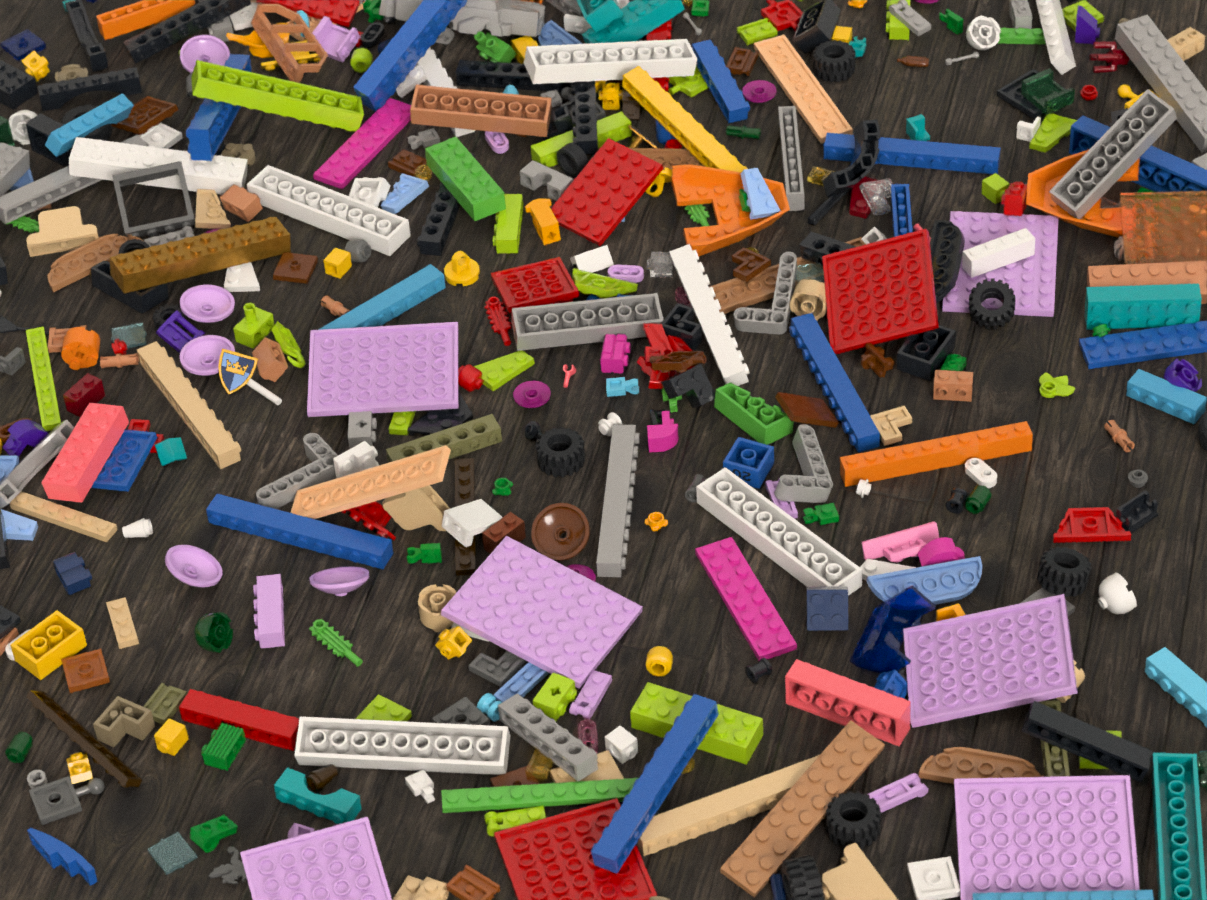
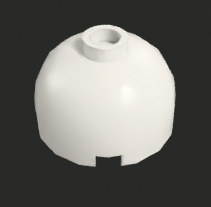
[966,16,1001,50]
[7,110,37,145]
[1098,573,1137,614]

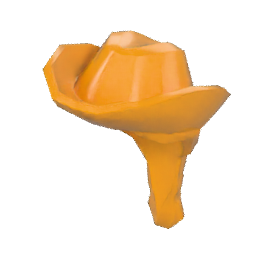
[226,23,290,58]

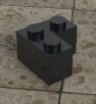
[661,303,702,351]
[661,364,715,408]

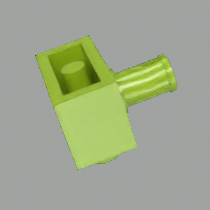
[233,303,274,349]

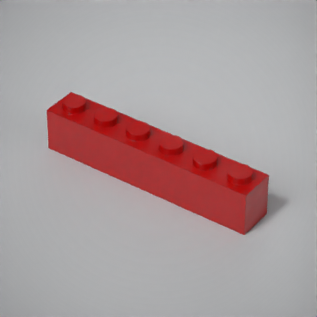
[179,689,300,751]

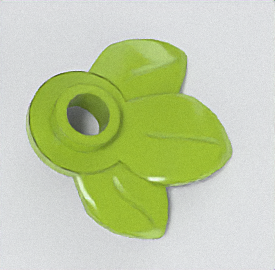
[1039,373,1075,398]

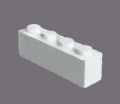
[962,228,1035,278]

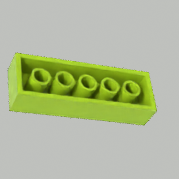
[630,682,763,765]

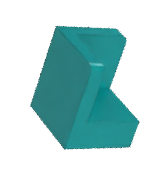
[906,114,930,141]
[155,437,187,466]

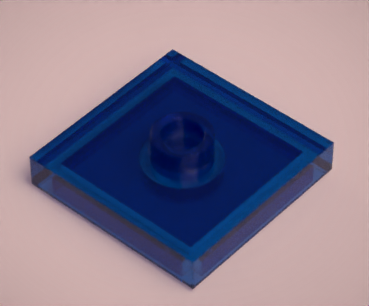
[0,29,46,61]

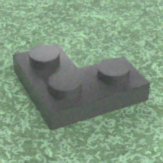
[469,651,526,687]

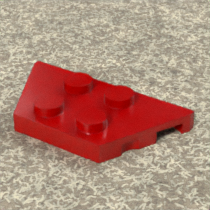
[1053,507,1131,543]

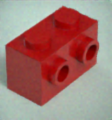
[1001,182,1027,216]

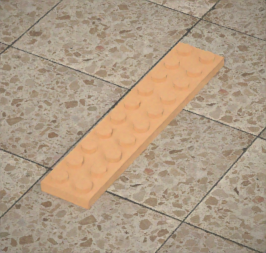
[754,35,853,144]
[290,445,451,519]

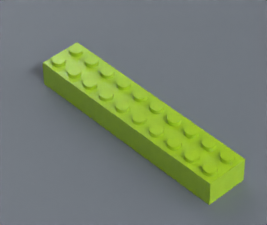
[191,60,364,132]

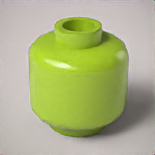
[350,48,373,73]

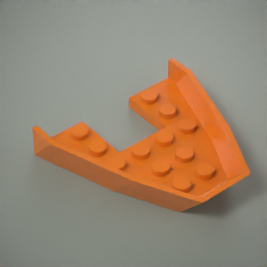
[1026,150,1140,238]
[671,164,790,256]

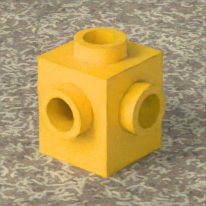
[22,51,50,81]
[599,83,623,110]
[435,626,472,660]

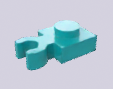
[848,36,866,57]

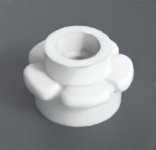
[856,479,871,498]

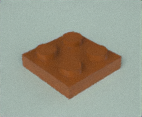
[61,649,110,693]

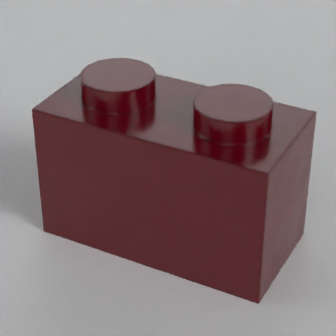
[63,373,105,418]

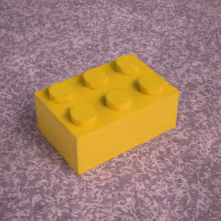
[10,610,87,680]

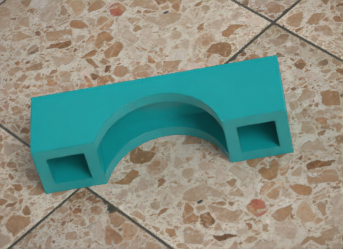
[274,767,362,824]

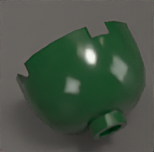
[194,612,233,653]

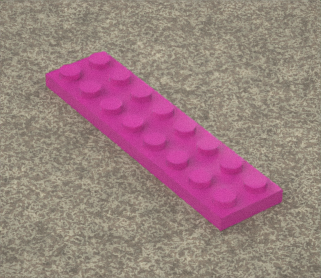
[313,98,411,189]
[695,537,797,661]

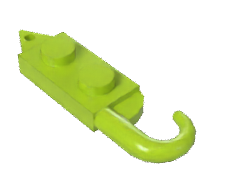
[271,321,306,368]

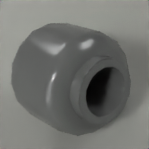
[344,240,371,263]

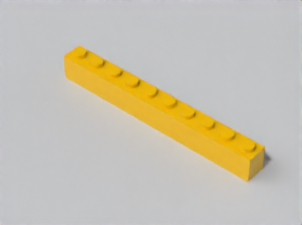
[622,66,747,172]

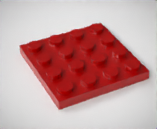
[491,257,579,313]

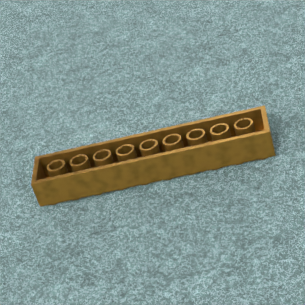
[110,217,291,294]

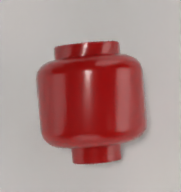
[458,364,484,392]

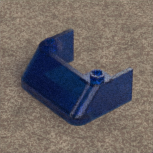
[850,585,936,673]

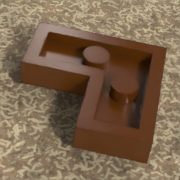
[732,247,771,282]

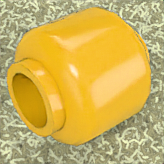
[645,646,673,677]

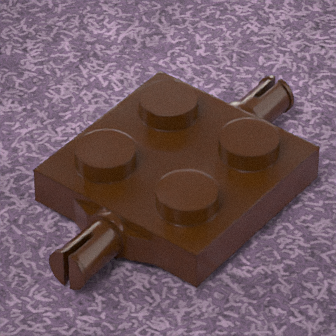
[650,351,706,373]

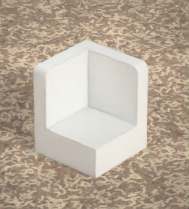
[1016,117,1041,142]

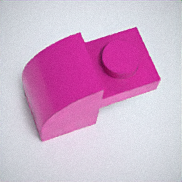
[647,411,678,452]
[917,537,965,567]

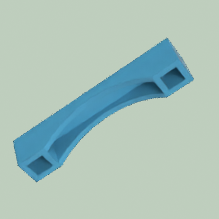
[45,93,134,157]

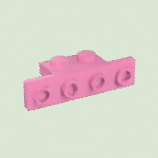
[861,521,939,562]

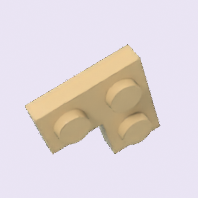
[870,406,912,446]

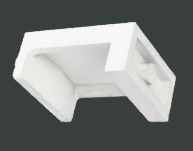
[442,499,503,547]

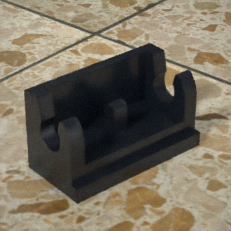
[1116,490,1158,533]

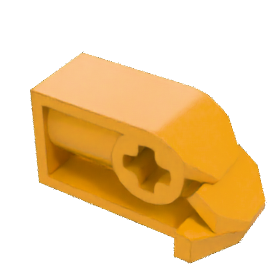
[525,199,561,245]

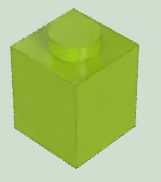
[982,173,1010,204]

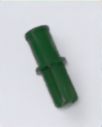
[726,125,761,140]

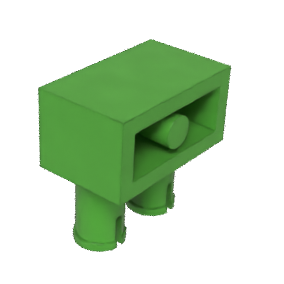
[474,31,517,63]

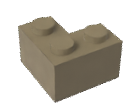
[93,696,155,747]

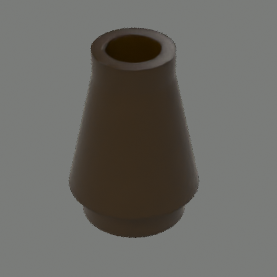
[306,764,338,791]

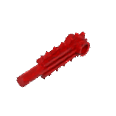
[484,297,512,346]

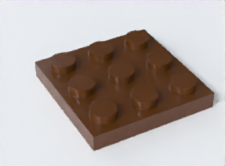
[111,96,178,135]

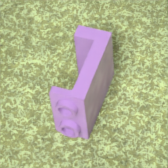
[307,16,361,62]

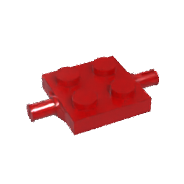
[761,0,803,32]

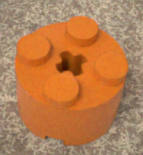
[61,327,101,370]

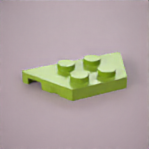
[572,268,638,298]

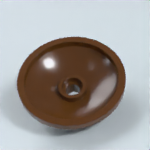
[531,503,590,561]

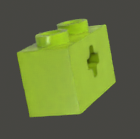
[533,672,577,721]

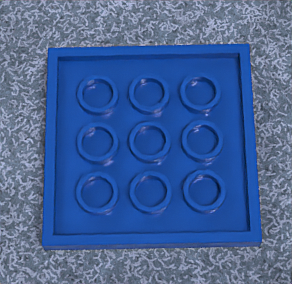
[91,430,157,491]

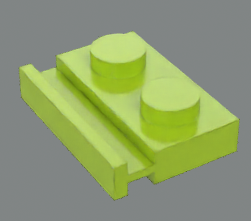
[737,18,777,45]

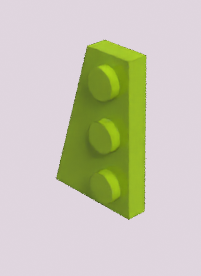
[1029,113,1077,153]
[474,350,535,391]

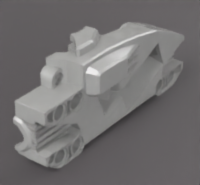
[379,0,545,37]

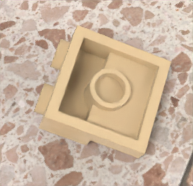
[393,875,448,900]

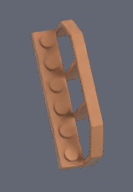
[251,4,328,83]

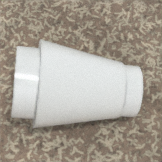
[122,518,153,538]

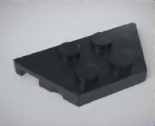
[408,392,473,436]

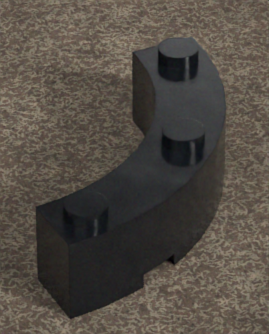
[822,120,880,197]

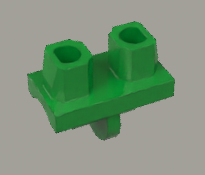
[363,0,384,23]

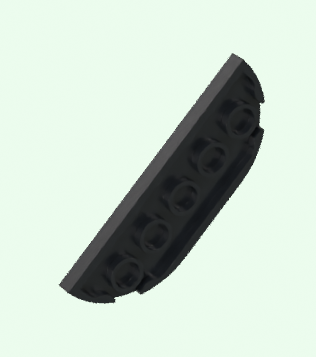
[930,220,965,303]

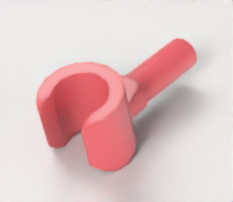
[563,364,576,388]

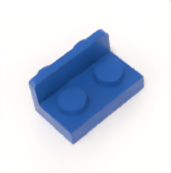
[873,670,908,698]

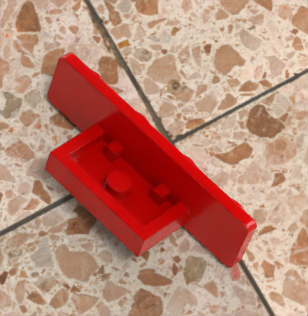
[341,501,396,541]

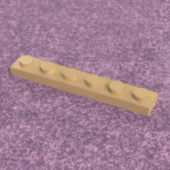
[10,491,117,542]

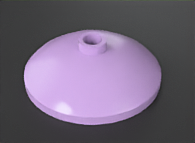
[180,35,230,73]
[180,285,235,323]
[180,335,235,376]
[165,545,222,588]
[309,567,369,596]

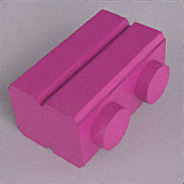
[600,334,631,373]

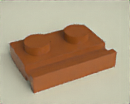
[446,865,500,900]

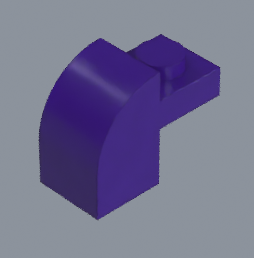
[2,419,48,457]

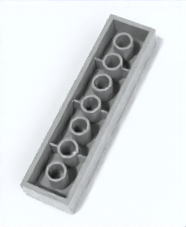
[1049,89,1177,219]
[511,293,664,351]

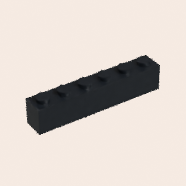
[1022,701,1153,782]

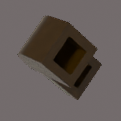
[622,88,642,121]

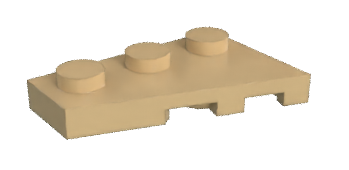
[195,189,231,229]
[550,750,624,783]

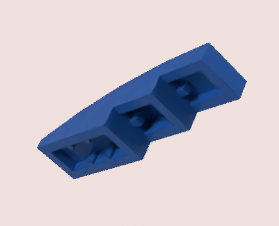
[27,828,98,886]

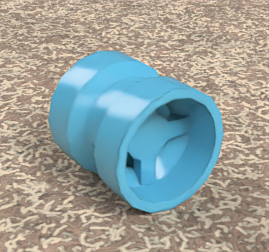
[477,693,502,721]

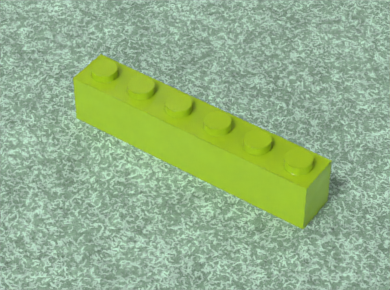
[531,111,632,167]

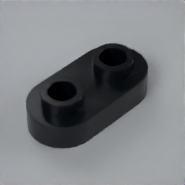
[361,22,385,48]

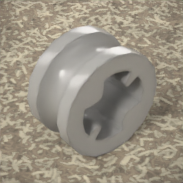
[27,770,48,789]

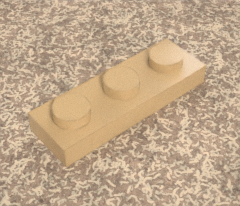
[106,597,139,649]

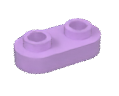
[485,131,509,154]
[608,265,644,283]

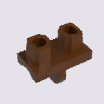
[861,343,894,378]

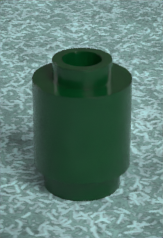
[965,485,992,514]
[5,732,33,763]

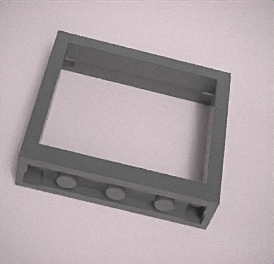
[112,161,195,238]

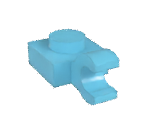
[606,377,639,397]

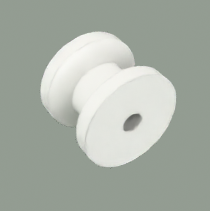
[598,412,623,436]

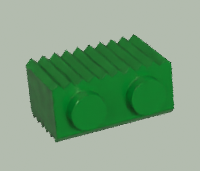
[201,723,246,771]

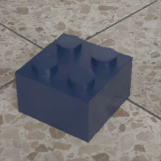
[807,586,848,630]

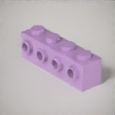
[253,574,285,649]

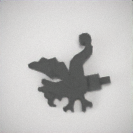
[209,846,247,885]

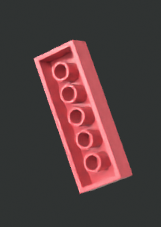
[41,403,129,503]
[785,659,911,746]

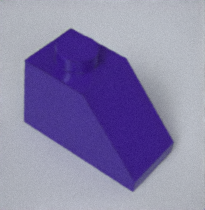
[1075,6,1100,44]

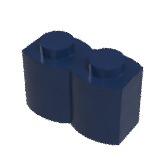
[53,552,92,595]

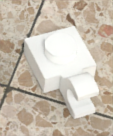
[405,769,435,804]

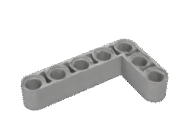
[734,252,797,334]
[774,424,833,503]
[256,433,338,509]

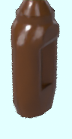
[897,56,929,67]

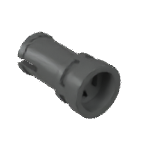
[685,474,706,502]

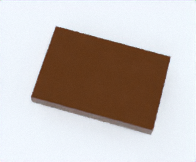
[775,392,839,428]

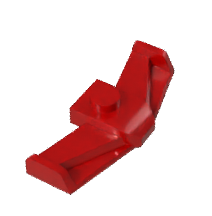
[642,323,673,389]

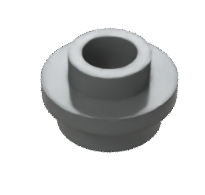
[1128,470,1148,488]

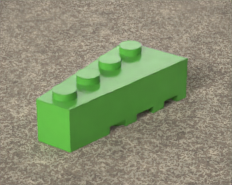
[714,383,794,445]

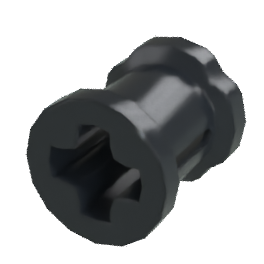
[946,487,968,514]
[745,657,772,683]

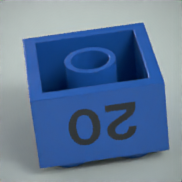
[723,437,774,488]

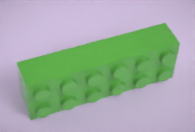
[425,137,506,221]

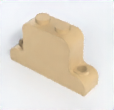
[26,206,99,257]
[382,485,450,531]
[822,842,898,900]

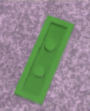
[997,27,1046,44]

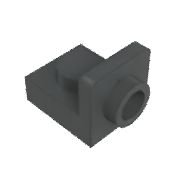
[0,347,26,376]

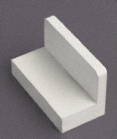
[570,245,614,273]

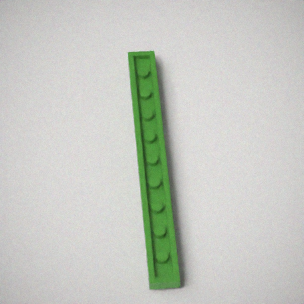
[441,778,637,813]

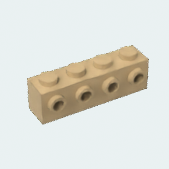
[1167,27,1205,61]

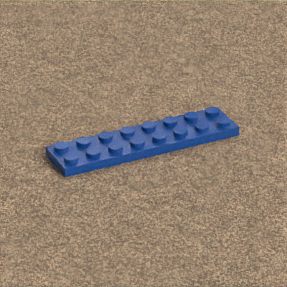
[1079,320,1207,369]

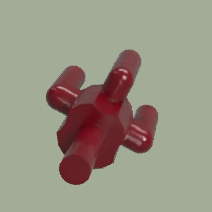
[1089,41,1131,73]

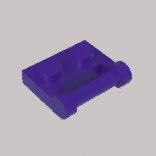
[156,310,205,353]

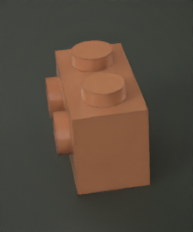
[220,184,263,222]
[252,337,288,382]
[933,370,973,402]

